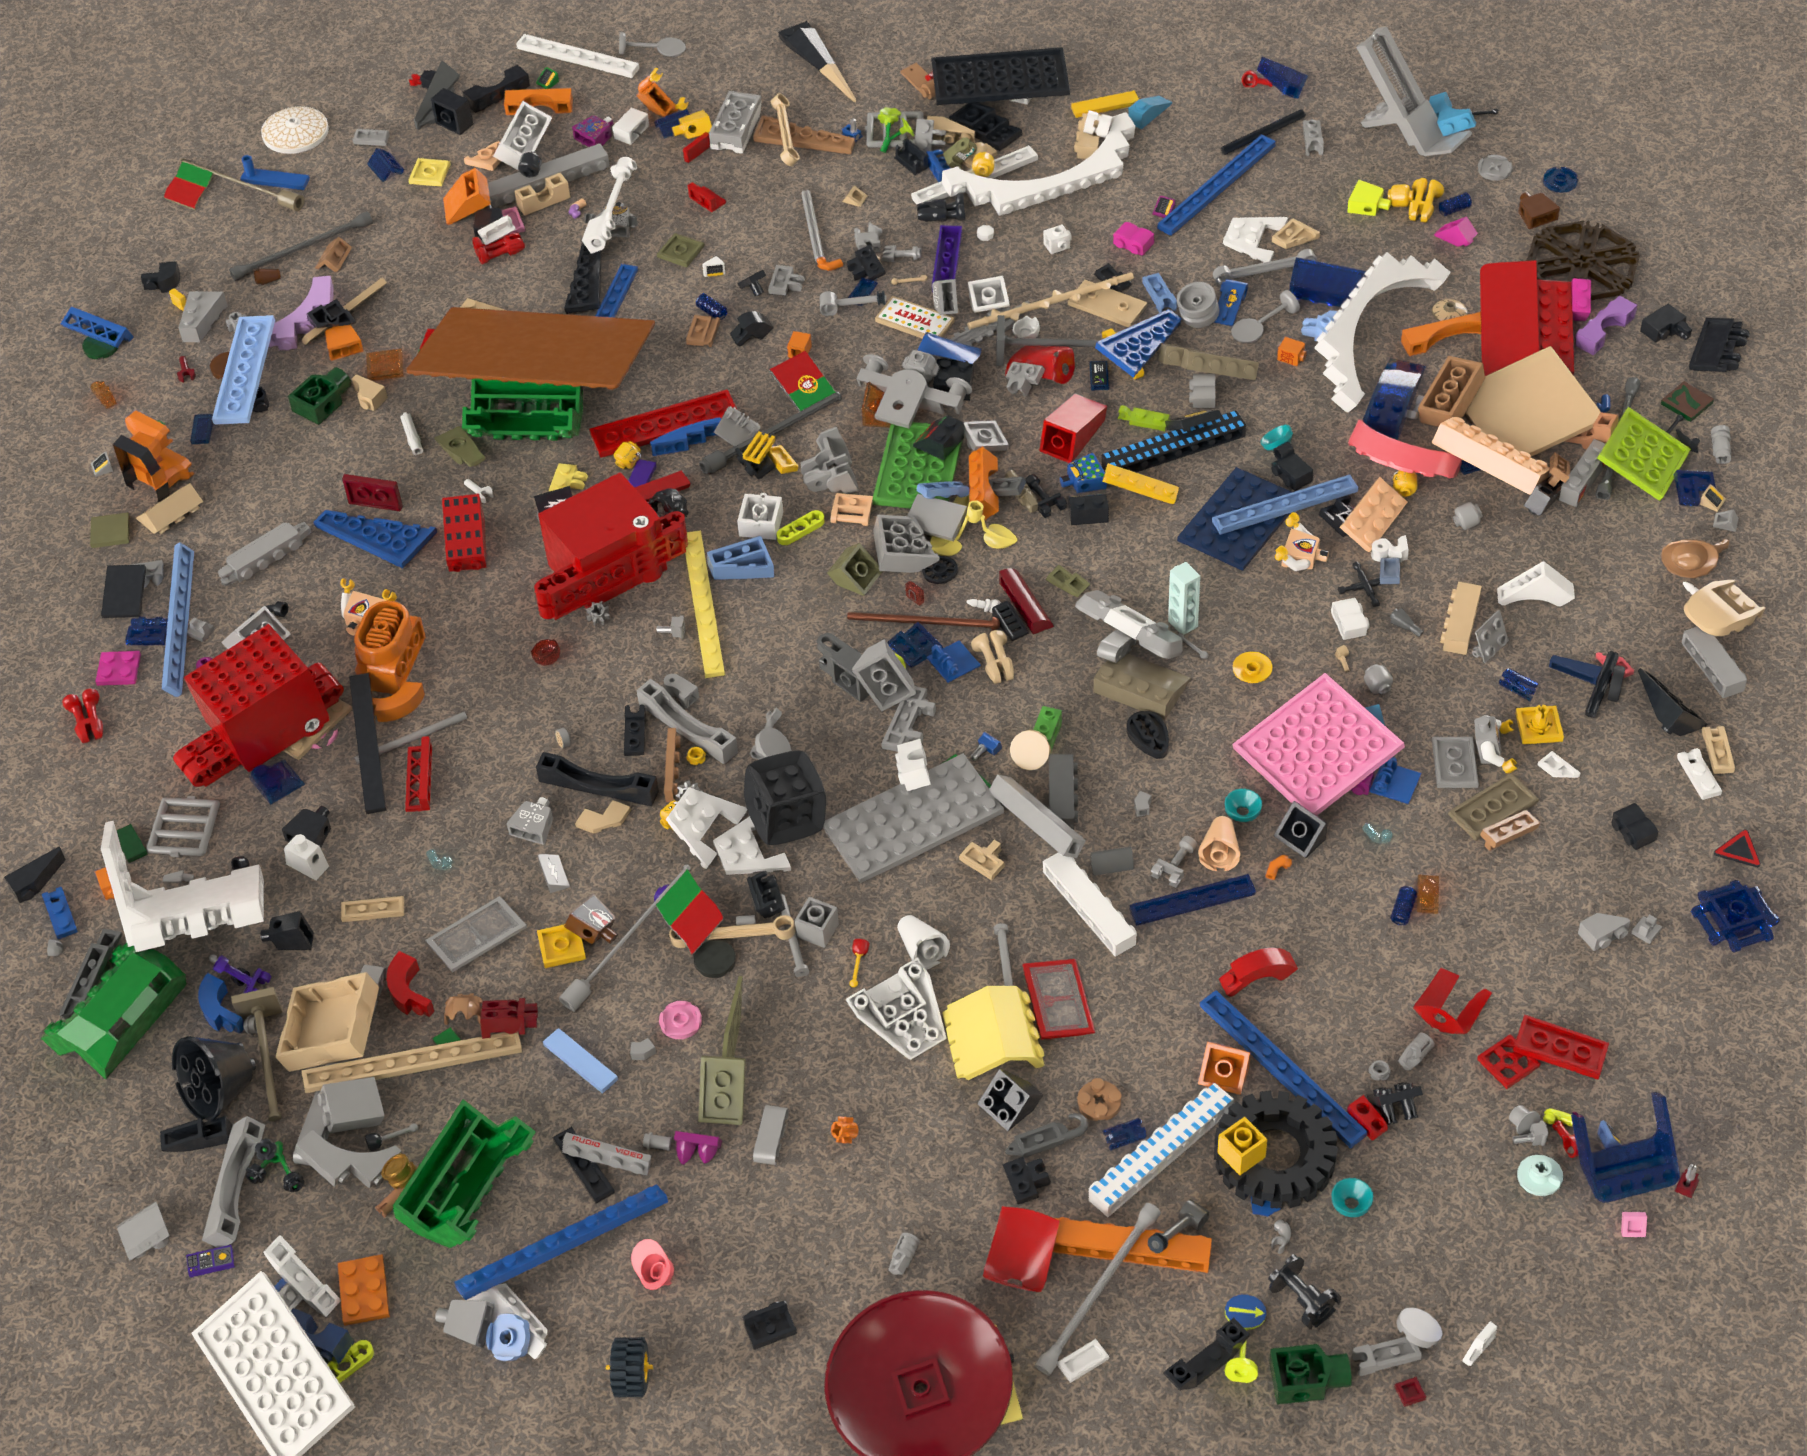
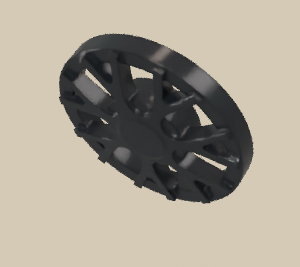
[922,556,958,584]

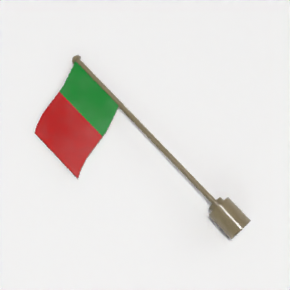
[164,158,305,211]

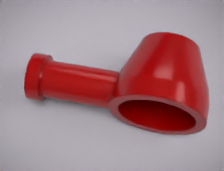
[1242,70,1273,87]
[1552,1120,1589,1158]

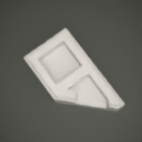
[1538,751,1580,778]
[1463,1322,1497,1366]

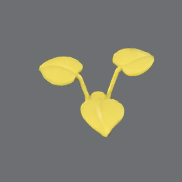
[930,494,1018,556]

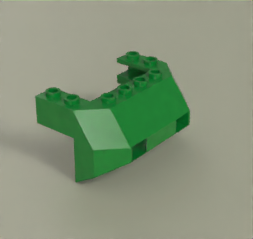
[462,378,583,441]
[41,943,187,1079]
[393,1099,536,1248]

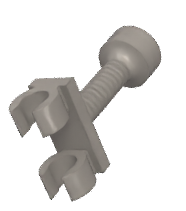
[1151,836,1197,888]

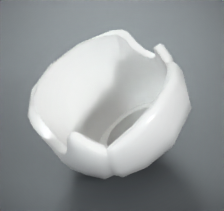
[1012,316,1040,338]

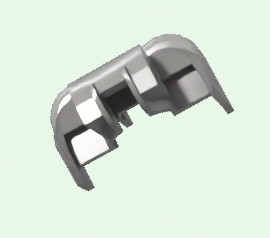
[800,427,859,494]

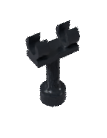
[1025,474,1067,518]

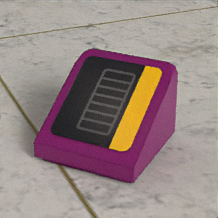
[1153,195,1175,218]

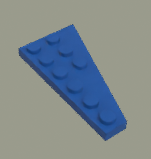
[1095,309,1182,378]
[314,510,437,568]

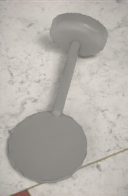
[619,32,686,57]
[1231,290,1300,343]

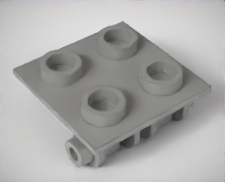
[714,406,760,447]
[1472,610,1509,663]

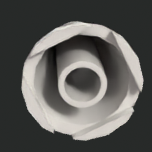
[897,915,950,969]

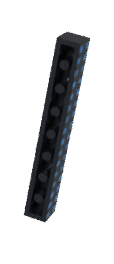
[1101,410,1246,473]

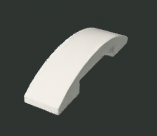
[263,1235,341,1317]

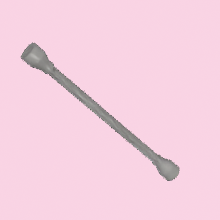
[1035,1203,1161,1376]

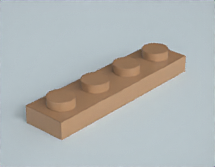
[664,728,681,802]

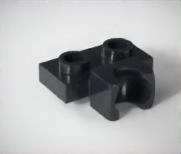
[846,245,886,281]
[1002,1157,1051,1204]

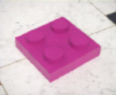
[95,651,141,686]

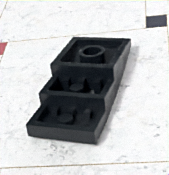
[949,102,1023,151]

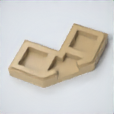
[575,800,631,834]

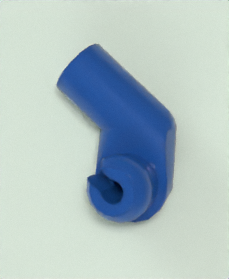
[1597,394,1610,413]

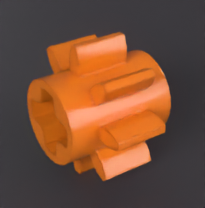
[831,1116,859,1144]

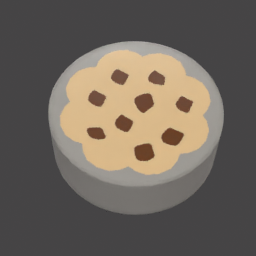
[555,728,570,749]

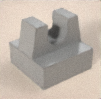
[187,618,214,642]
[1631,914,1662,944]

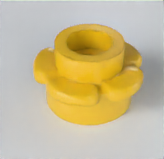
[686,747,706,765]

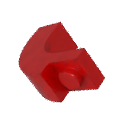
[1219,948,1298,997]
[386,951,434,1017]

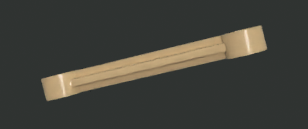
[771,93,800,166]
[669,915,796,948]

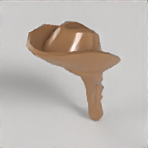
[1661,539,1729,578]

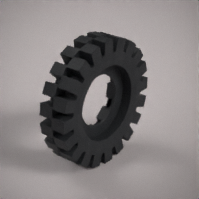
[1214,1090,1338,1209]

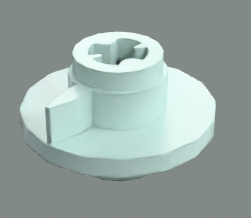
[1517,1155,1563,1196]

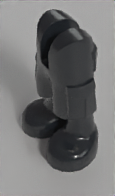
[917,192,966,222]

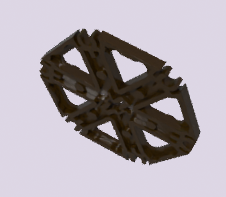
[1527,220,1640,301]

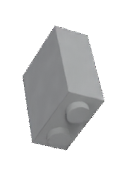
[318,1077,385,1133]

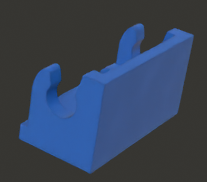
[926,149,951,182]

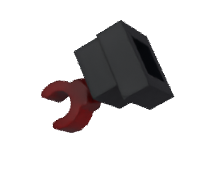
[409,70,436,90]

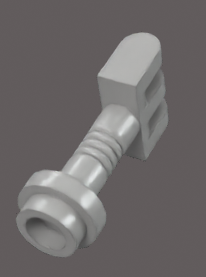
[882,245,922,262]

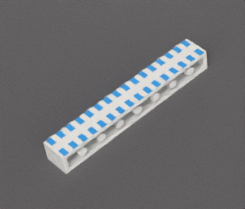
[1089,1083,1234,1217]

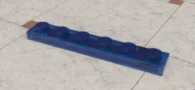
[1129,874,1256,926]

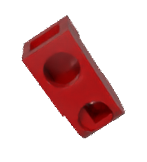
[1346,1095,1388,1140]

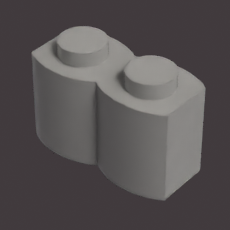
[1189,374,1215,408]

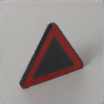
[1714,829,1761,868]

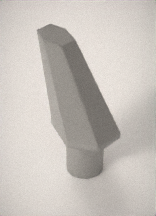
[162,870,194,883]

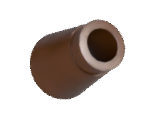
[254,268,281,286]

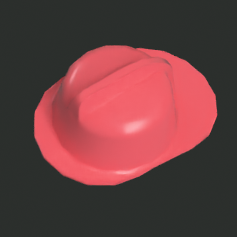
[631,1239,674,1290]

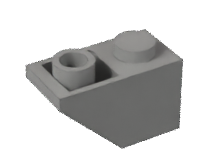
[1578,913,1630,951]

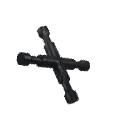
[1338,561,1381,607]

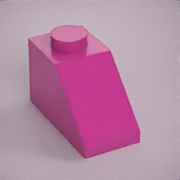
[1434,216,1478,247]

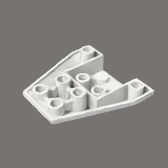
[846,958,947,1060]

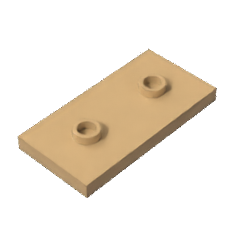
[1068,280,1147,327]

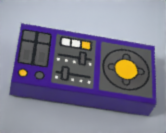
[186,1245,235,1278]

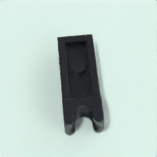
[624,705,646,756]

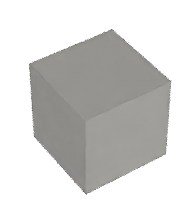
[795,897,839,948]

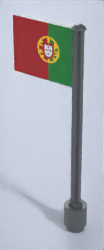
[699,351,842,475]

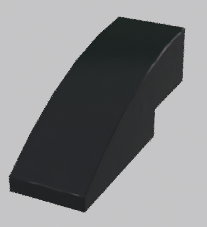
[160,1116,232,1152]

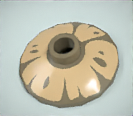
[1432,299,1468,321]

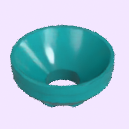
[1260,425,1293,451]
[1224,789,1262,822]
[1331,1178,1373,1217]

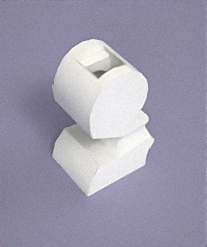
[1371,535,1409,563]

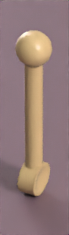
[891,275,927,285]

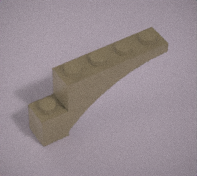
[1158,343,1259,380]

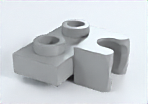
[1005,362,1045,397]

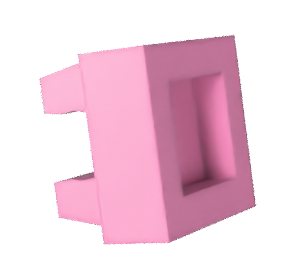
[1621,1212,1647,1237]

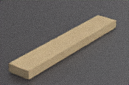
[302,278,387,345]

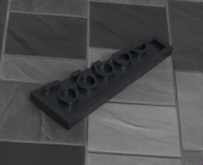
[564,239,602,314]

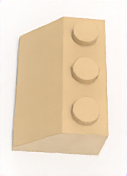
[136,483,203,534]

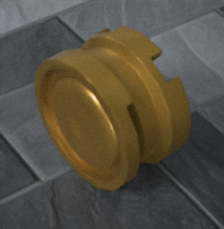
[381,1154,417,1190]

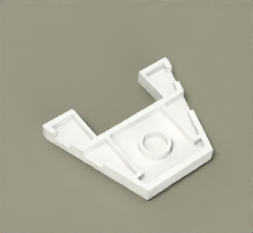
[1223,217,1288,263]
[666,787,747,869]
[713,816,791,875]

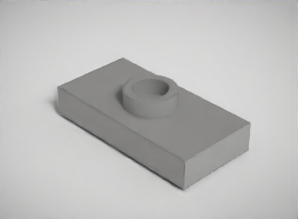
[353,129,390,146]

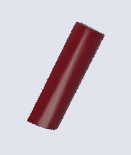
[999,568,1054,635]

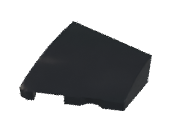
[307,299,356,328]
[1318,495,1355,537]

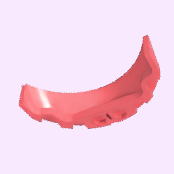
[1348,419,1463,478]

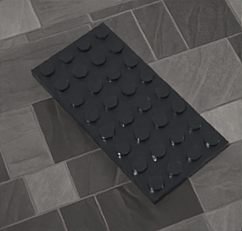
[931,47,1070,105]

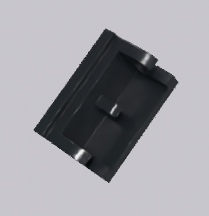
[894,138,928,175]
[747,871,785,919]

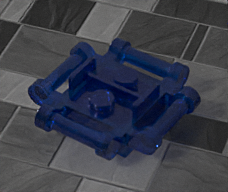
[1691,880,1780,953]

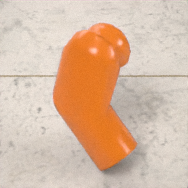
[1265,855,1292,880]

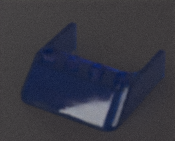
[1571,1092,1680,1203]

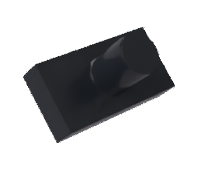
[737,270,766,297]

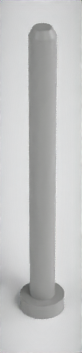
[781,894,809,977]
[993,923,1013,986]

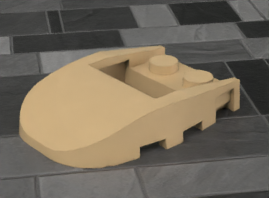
[1684,580,1765,636]

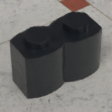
[1611,803,1658,850]

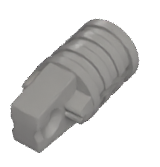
[1398,1032,1435,1070]
[888,1233,920,1275]

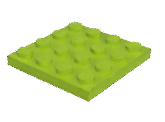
[1597,407,1691,501]

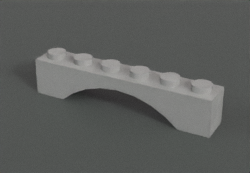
[637,679,738,765]
[202,1116,265,1248]

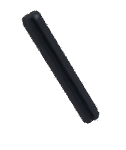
[1585,651,1619,718]

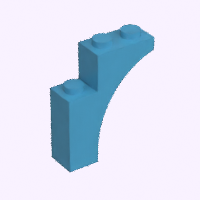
[1429,92,1476,136]

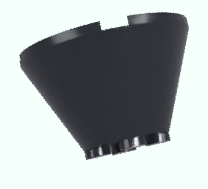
[172,1036,256,1121]

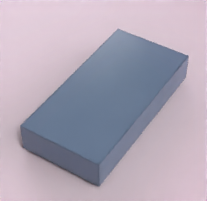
[1380,558,1400,584]

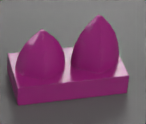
[674,1131,722,1165]

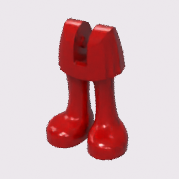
[472,232,525,264]
[62,688,103,744]

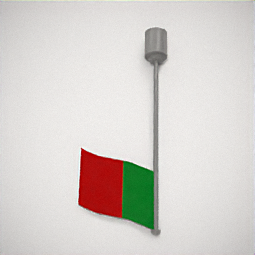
[559,865,724,1012]

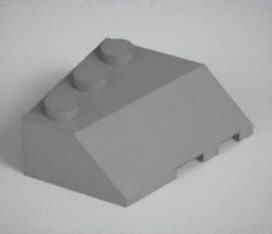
[873,515,940,573]

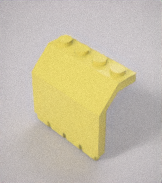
[942,986,1045,1080]

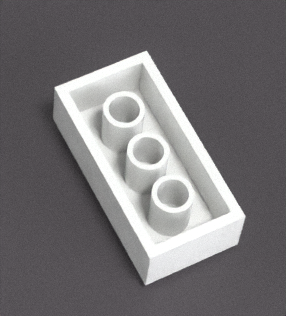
[493,101,552,170]

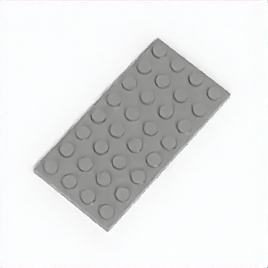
[823,753,1004,883]

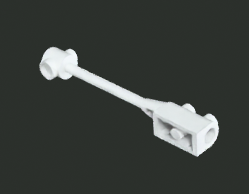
[582,157,637,253]

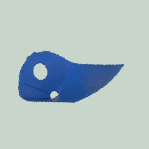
[918,332,982,364]

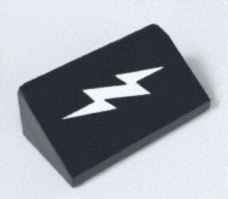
[534,486,573,513]

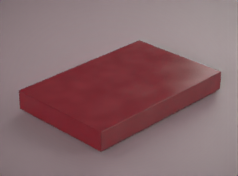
[342,474,403,512]

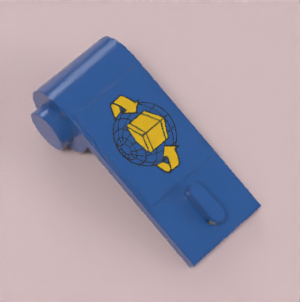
[1214,279,1248,327]

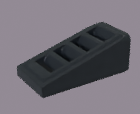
[992,600,1029,641]

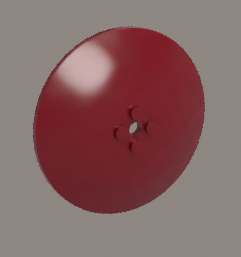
[824,1290,1013,1456]

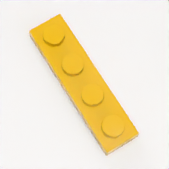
[1102,464,1179,504]

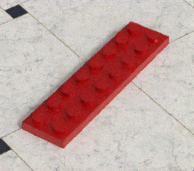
[589,389,737,458]

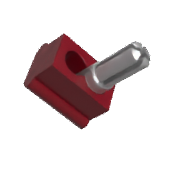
[1675,1164,1699,1198]

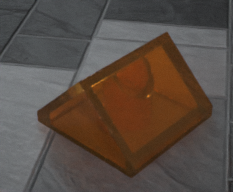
[862,381,895,428]

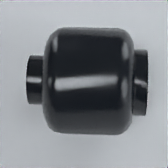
[518,152,542,177]

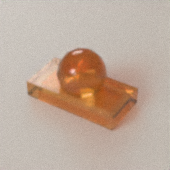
[1417,875,1439,914]

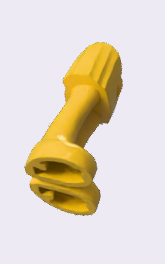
[1409,178,1444,223]

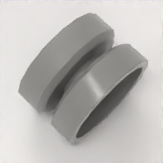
[1176,282,1220,328]

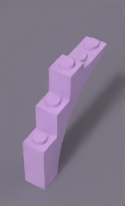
[269,276,334,350]

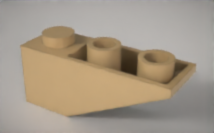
[927,116,975,143]

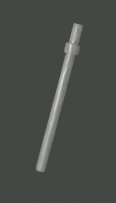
[354,712,467,764]

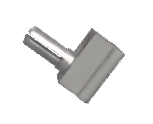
[656,615,686,639]
[1512,1120,1548,1146]

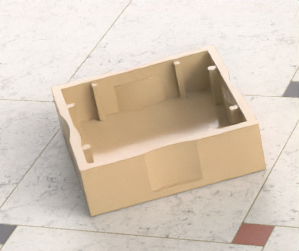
[276,972,379,1072]

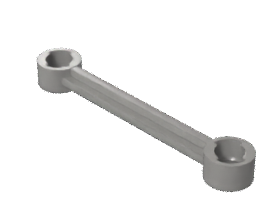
[1213,249,1317,286]

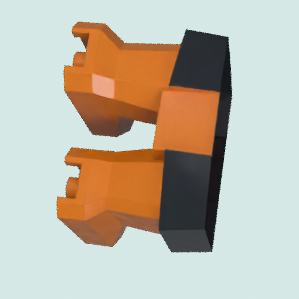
[113,410,195,502]

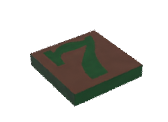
[1661,381,1714,422]

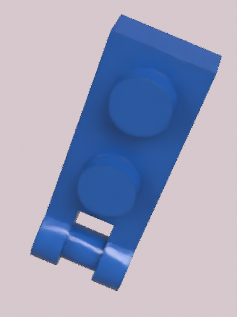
[42,886,78,940]

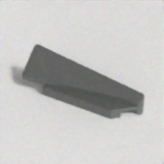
[59,929,123,1020]

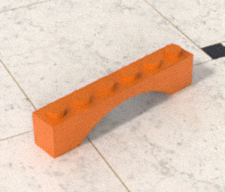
[1401,312,1481,356]

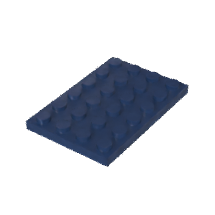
[1177,467,1292,571]

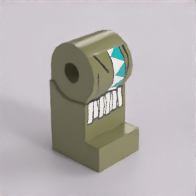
[943,137,977,169]

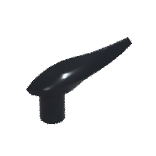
[1676,429,1700,453]

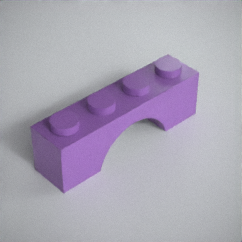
[1575,296,1637,355]

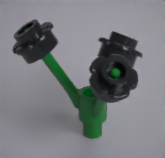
[246,1138,305,1192]

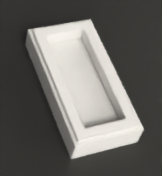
[1057,1339,1109,1383]

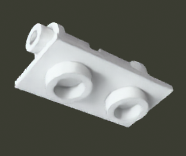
[477,215,516,245]

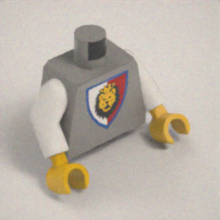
[1474,715,1517,774]

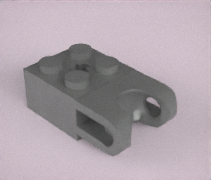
[817,633,869,702]

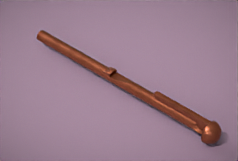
[847,612,1000,631]

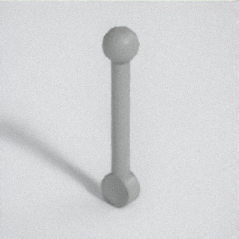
[1178,633,1209,659]

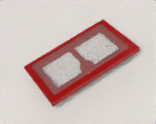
[1022,959,1096,1040]

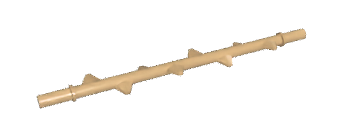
[967,272,1134,330]

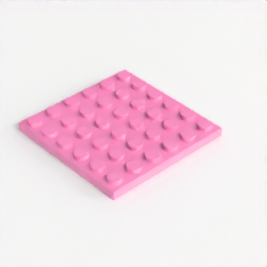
[1232,673,1405,815]

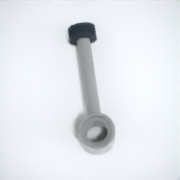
[820,291,887,316]

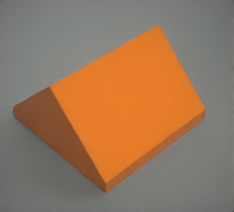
[1198,1041,1251,1095]

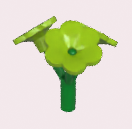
[878,107,915,153]

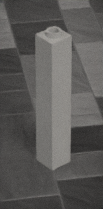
[989,774,1086,858]

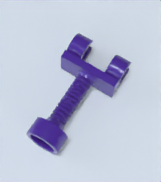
[213,955,272,994]

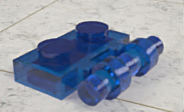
[125,617,168,645]

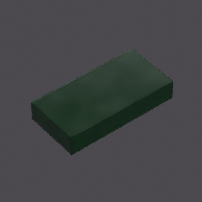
[116,824,148,863]

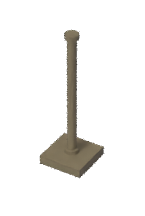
[231,987,283,1122]

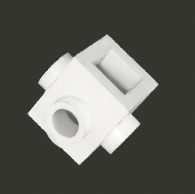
[1044,224,1072,254]

